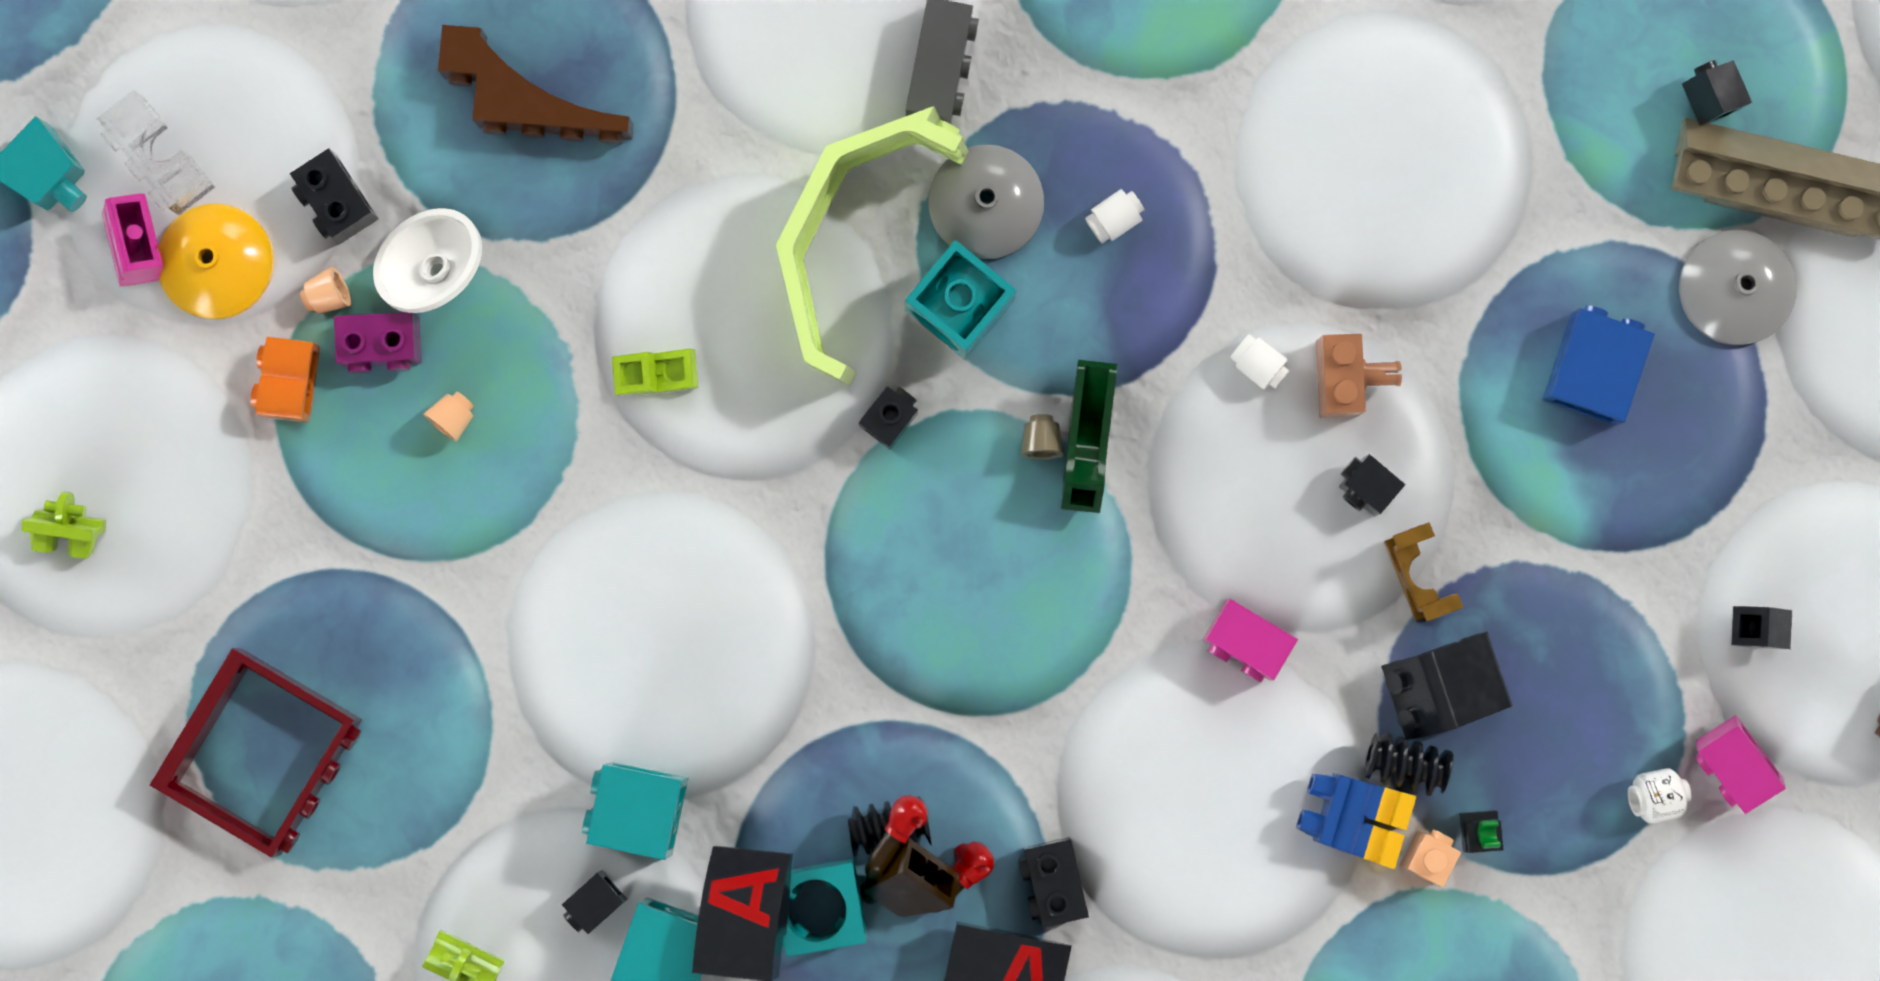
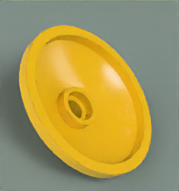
[158,204,274,320]

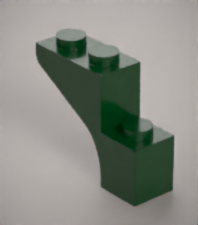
[1061,360,1117,513]

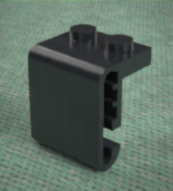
[1381,631,1513,740]

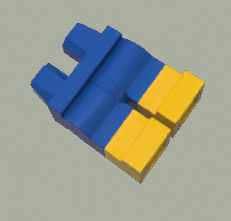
[1296,773,1417,870]

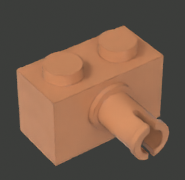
[1316,334,1402,418]

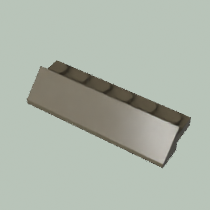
[1671,118,1880,239]

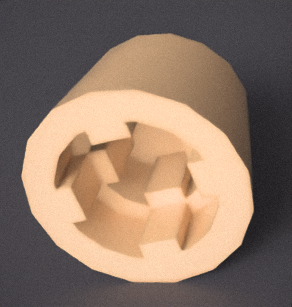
[300,266,351,314]
[423,391,474,443]

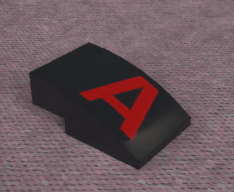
[692,846,793,981]
[944,921,1072,981]

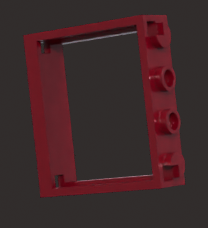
[149,648,362,858]

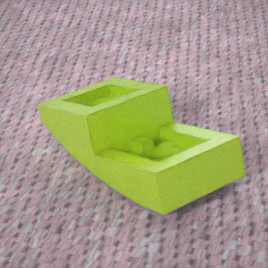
[612,348,699,396]

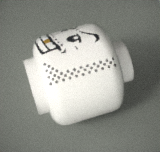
[1628,768,1691,824]

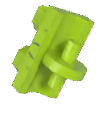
[22,491,106,559]
[422,930,505,981]

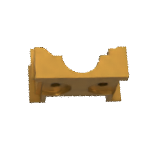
[1384,522,1464,622]

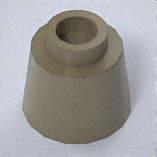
[1021,414,1064,460]

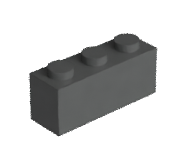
[905,0,979,124]

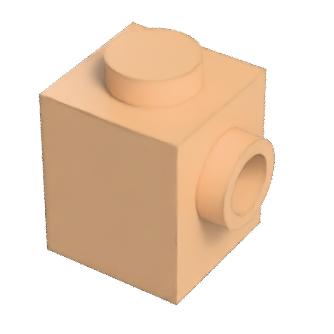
[1400,829,1462,887]

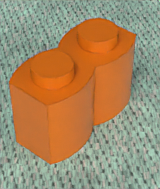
[250,337,320,423]

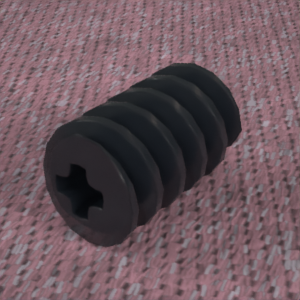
[1365,732,1454,796]
[848,796,932,857]

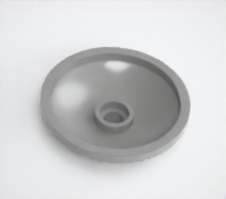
[929,145,1044,260]
[1679,230,1797,346]

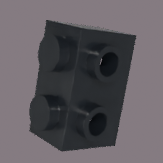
[289,148,379,244]
[1018,837,1089,928]

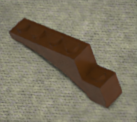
[438,25,634,144]

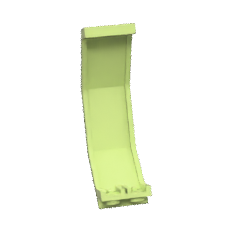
[776,106,969,386]

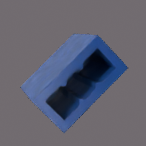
[1542,305,1655,425]

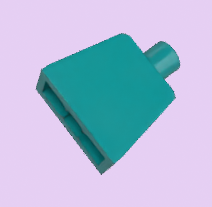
[0,116,87,212]

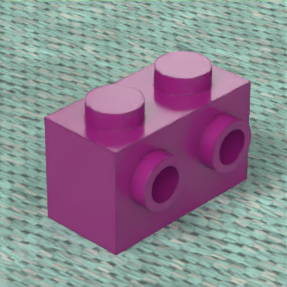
[334,312,422,373]

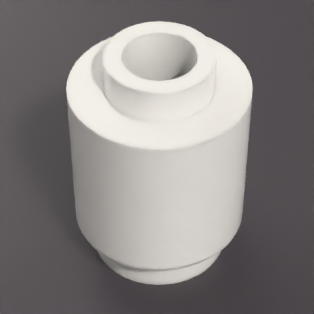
[1085,189,1145,244]
[1230,334,1289,390]

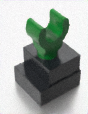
[1459,810,1504,853]

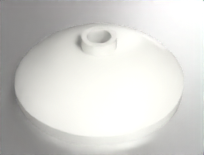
[373,208,482,313]

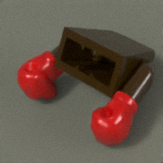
[860,794,994,917]

